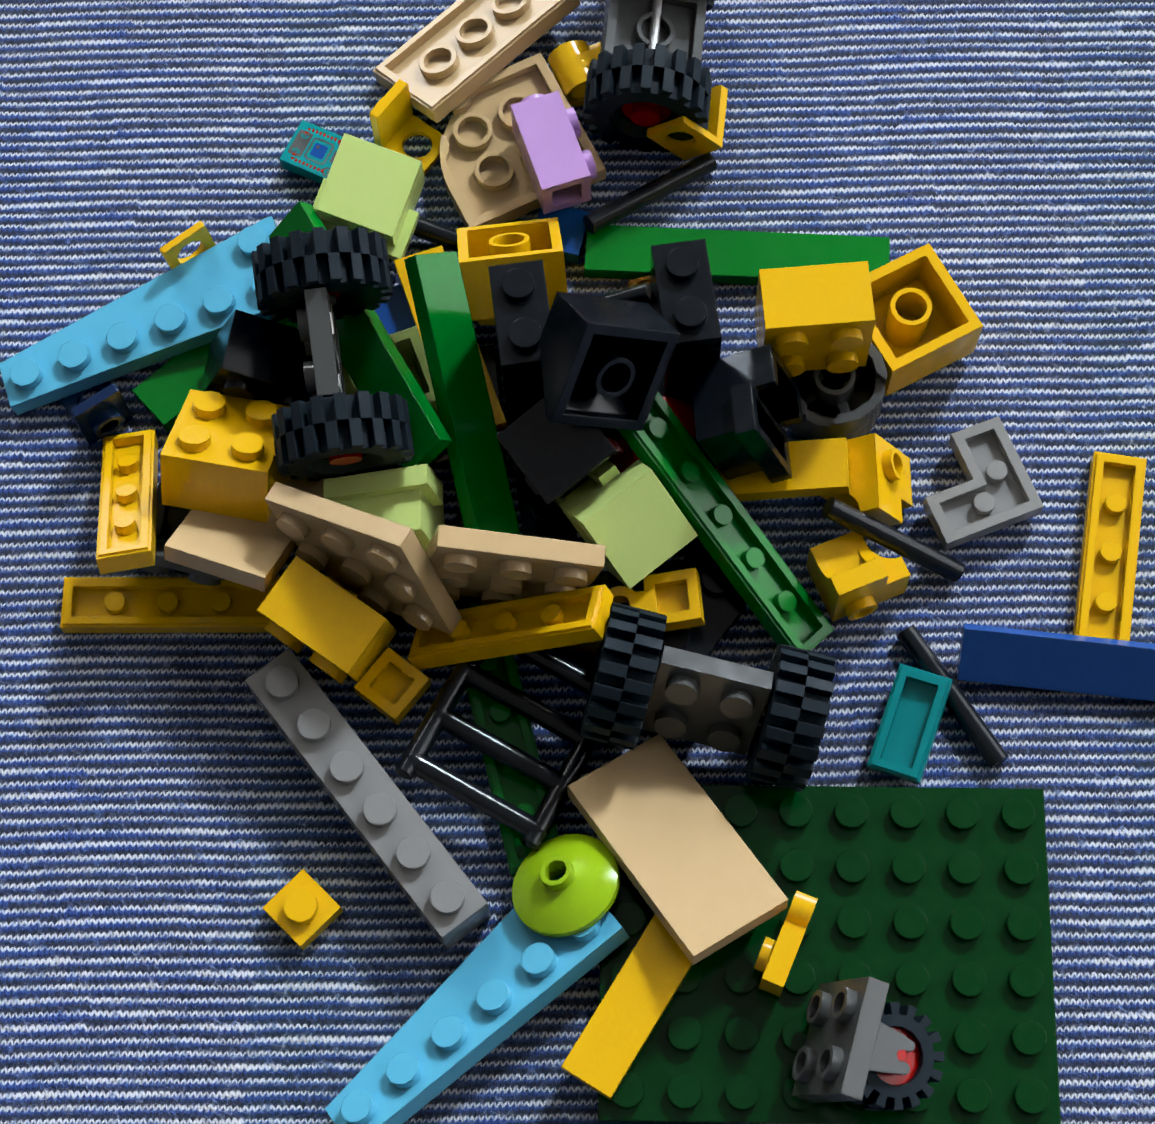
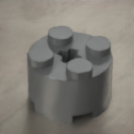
[788,343,887,440]

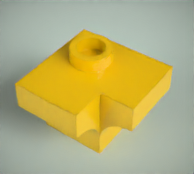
[821,433,913,526]
[806,531,911,622]

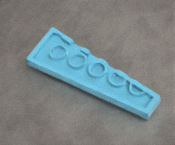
[0,216,277,415]
[325,872,630,1124]

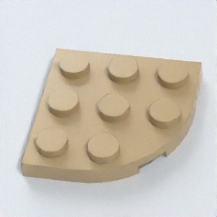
[440,52,606,227]
[265,482,462,634]
[425,525,606,605]

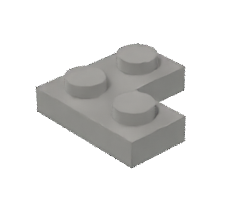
[923,416,1044,551]

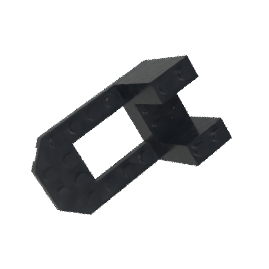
[488,239,747,673]

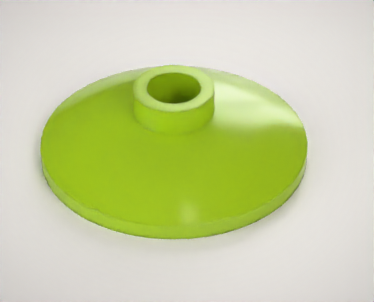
[512,834,620,937]

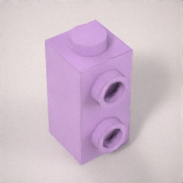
[510,90,598,215]

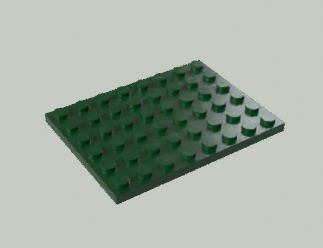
[598,785,1061,1124]

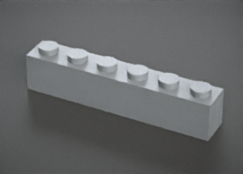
[245,648,491,950]

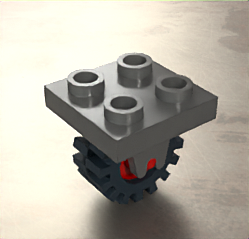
[792,976,945,1111]

